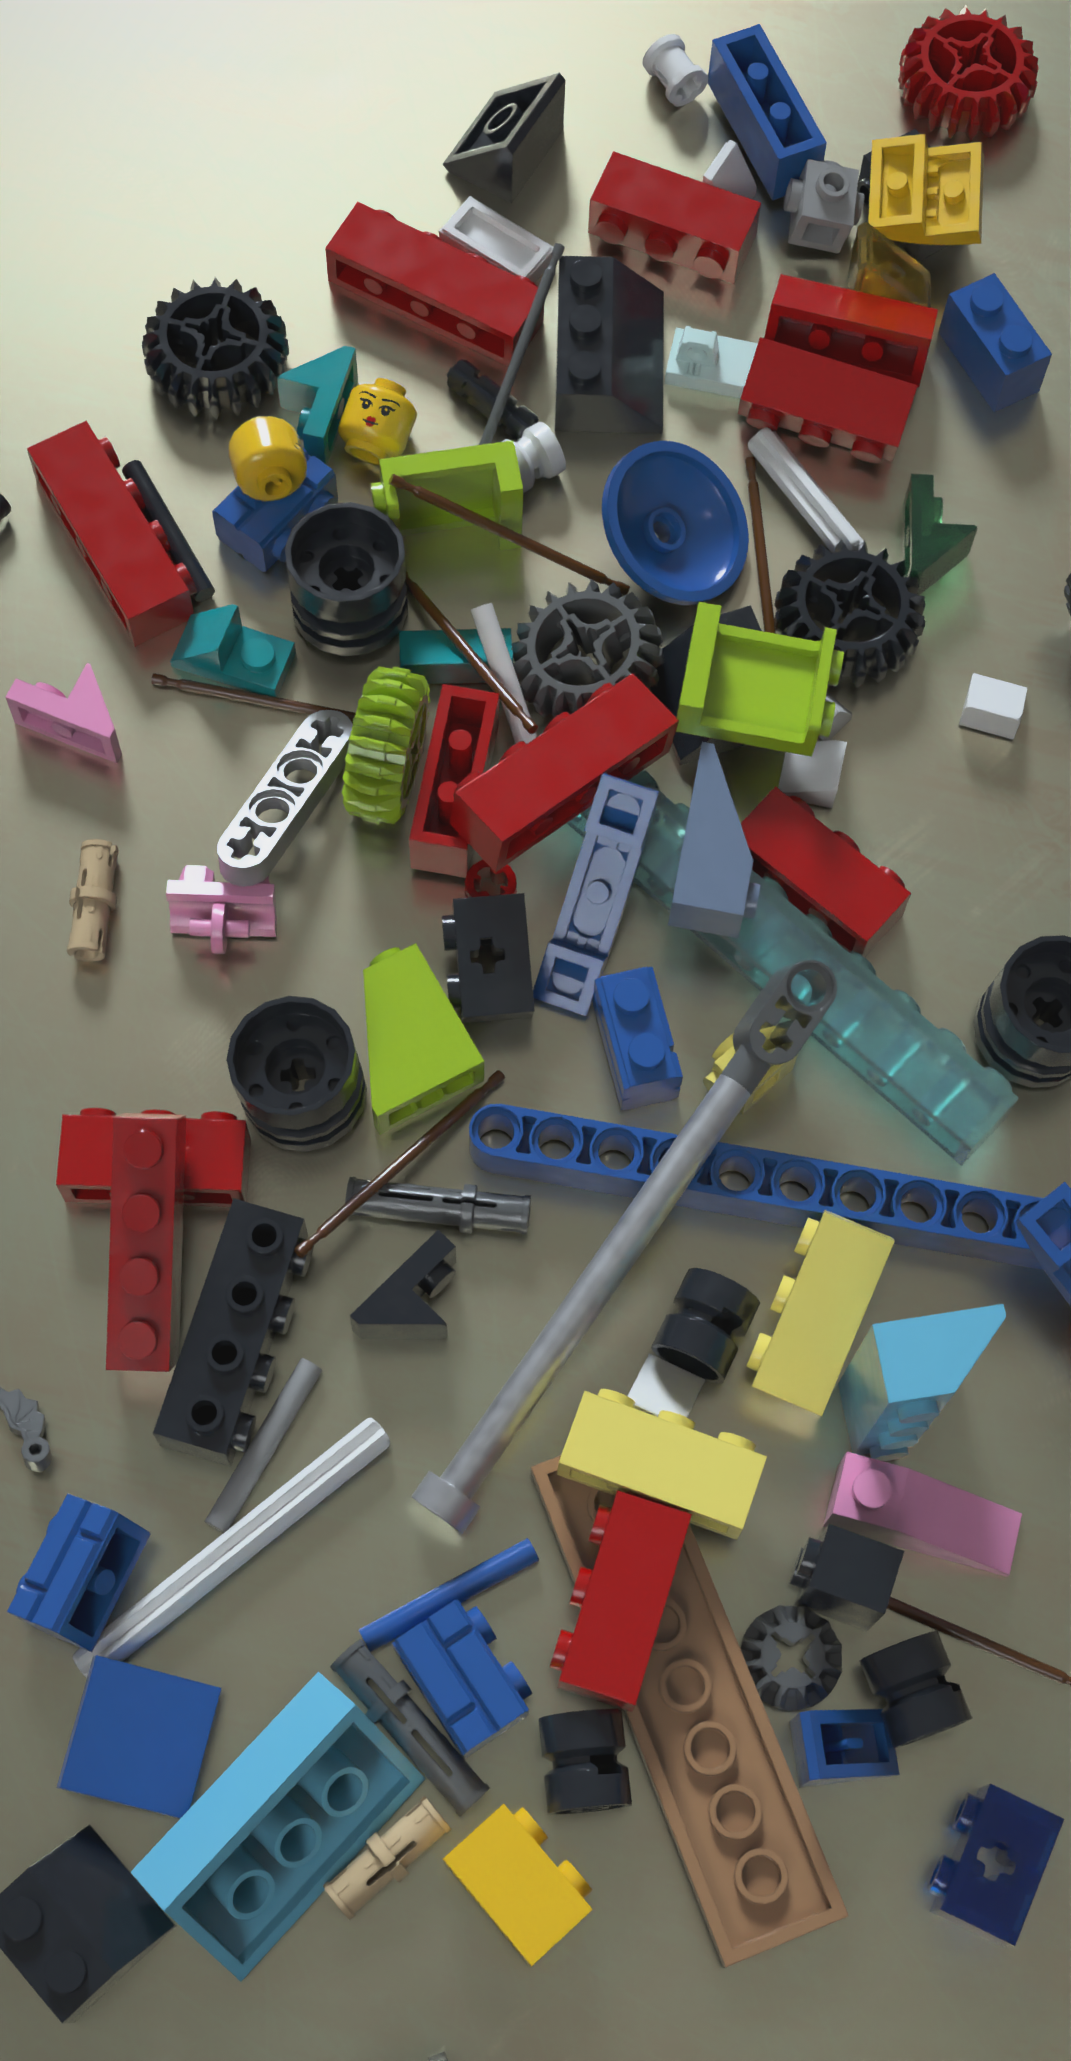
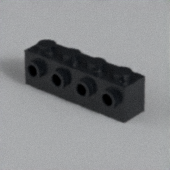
[153,1198,314,1467]

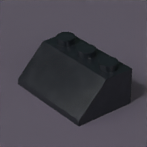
[555,256,664,434]

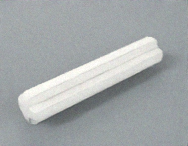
[748,427,863,553]

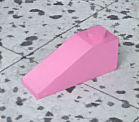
[823,1452,1022,1577]

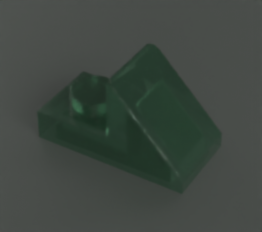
[903,474,978,595]

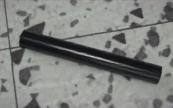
[122,460,215,602]

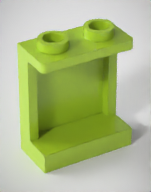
[371,440,523,551]
[676,602,844,757]

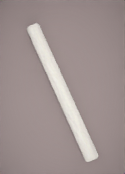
[73,1418,390,1679]

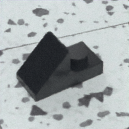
[350,1230,456,1339]

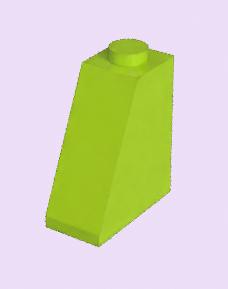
[363,943,484,1135]

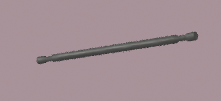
[479,243,565,445]

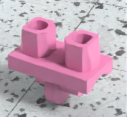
[166,865,277,954]

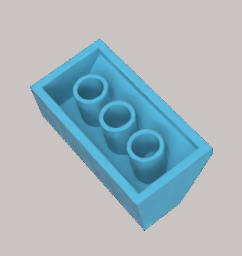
[838,1304,1006,1461]
[131,1672,426,1982]

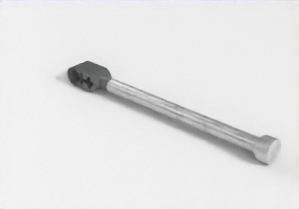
[411,959,837,1534]

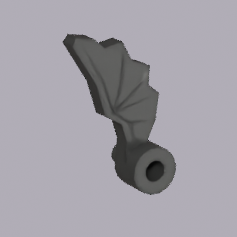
[0,1387,52,1472]

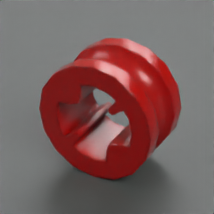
[465,860,517,898]

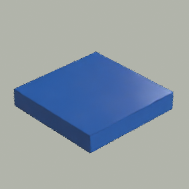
[56,1655,221,1819]

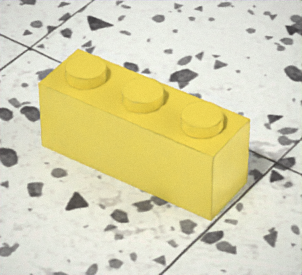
[746,1210,895,1416]
[557,1389,767,1540]

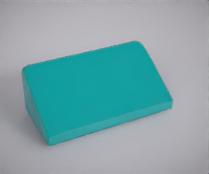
[399,628,513,684]

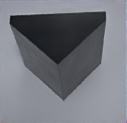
[442,72,566,203]

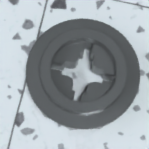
[740,1605,842,1711]

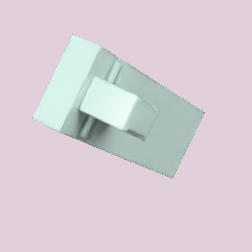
[664,326,758,398]

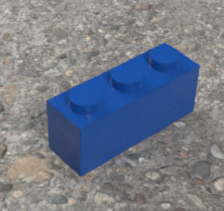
[708,24,827,200]

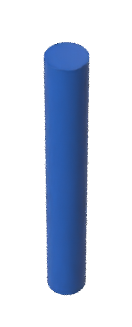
[358,1538,539,1653]

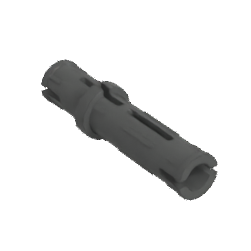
[345,1177,531,1235]
[330,1639,490,1817]

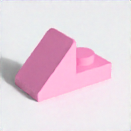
[6,663,122,763]

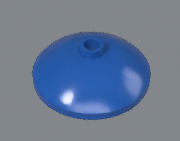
[602,441,749,605]

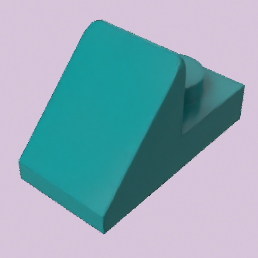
[277,345,358,466]
[170,604,296,697]

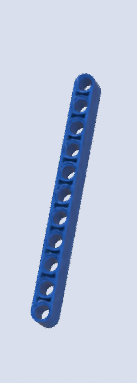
[469,1104,1044,1270]

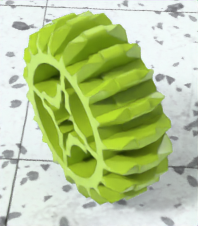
[342,666,430,824]

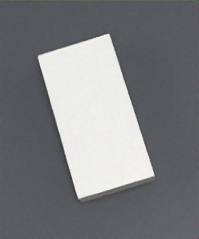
[439,196,553,283]

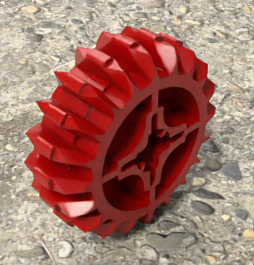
[898,5,1039,142]

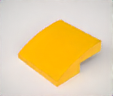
[868,134,984,245]

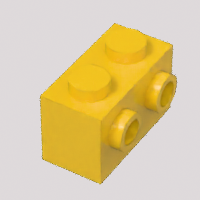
[443,1803,593,1967]

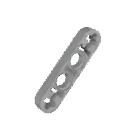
[217,710,352,887]

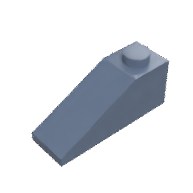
[668,742,761,938]

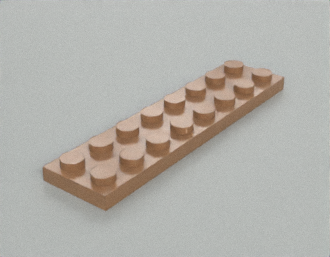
[530,1455,849,1968]

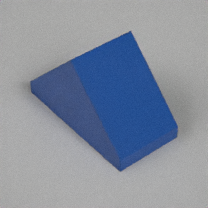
[789,1709,900,1788]

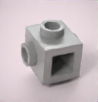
[784,159,864,253]

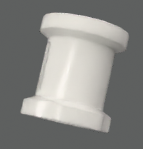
[642,34,708,107]

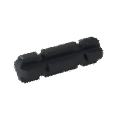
[447,359,539,441]

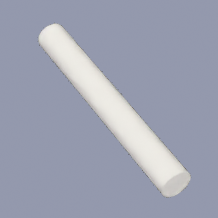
[471,603,537,744]

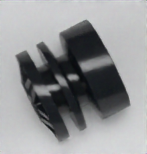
[285,502,408,656]
[973,935,1071,1088]
[226,996,367,1152]

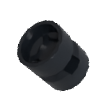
[651,1268,760,1383]
[859,1631,973,1749]
[538,1709,632,1815]

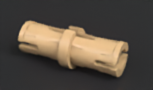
[67,839,119,961]
[323,1795,452,1920]

